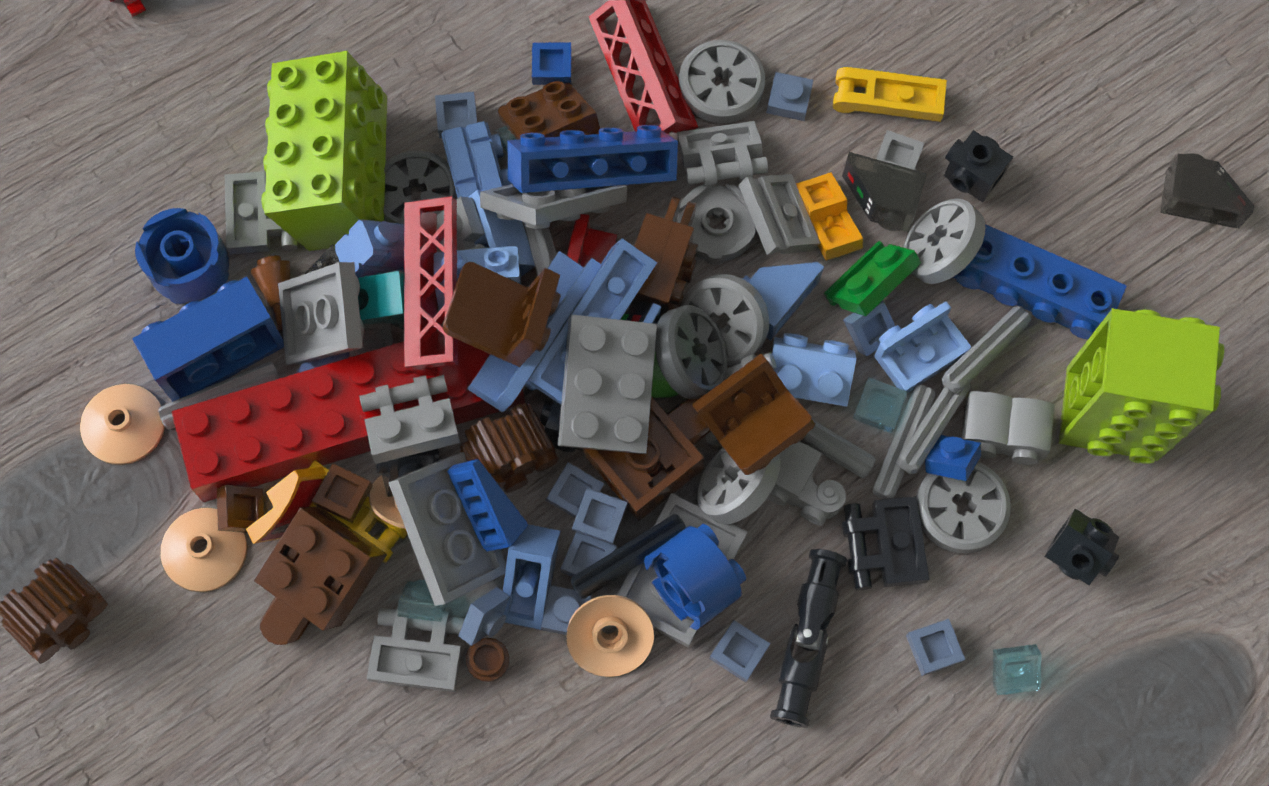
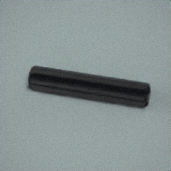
[571,514,687,599]

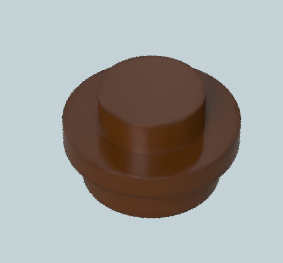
[466,638,510,682]

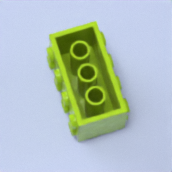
[261,51,387,251]
[1058,308,1224,464]

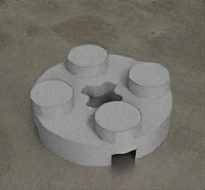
[677,184,756,265]

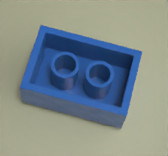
[132,276,284,402]

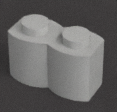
[962,391,1055,465]

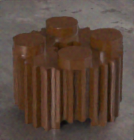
[460,403,559,493]
[0,558,108,664]

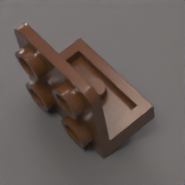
[498,81,600,140]
[443,262,561,367]
[692,354,816,475]

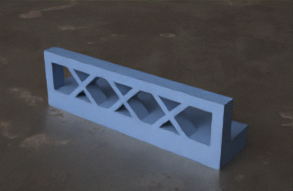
[524,238,657,404]
[468,251,602,413]

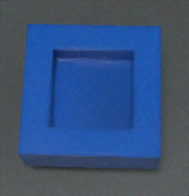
[532,42,572,85]
[925,435,981,481]

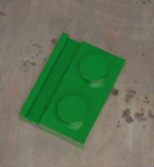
[823,241,922,317]

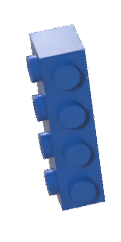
[507,125,678,193]
[953,224,1127,339]

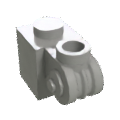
[767,442,846,526]

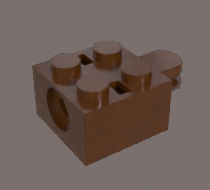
[632,196,699,317]
[583,396,711,521]
[254,506,387,645]

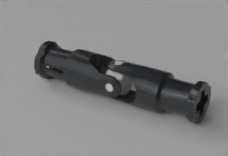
[770,549,847,728]

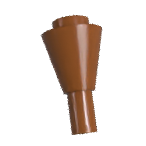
[250,255,291,333]

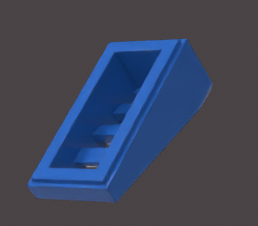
[447,459,528,552]

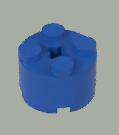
[135,208,229,304]
[644,524,746,630]

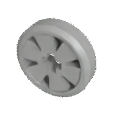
[679,40,765,124]
[903,198,986,284]
[680,274,769,366]
[697,448,780,524]
[916,462,1011,553]

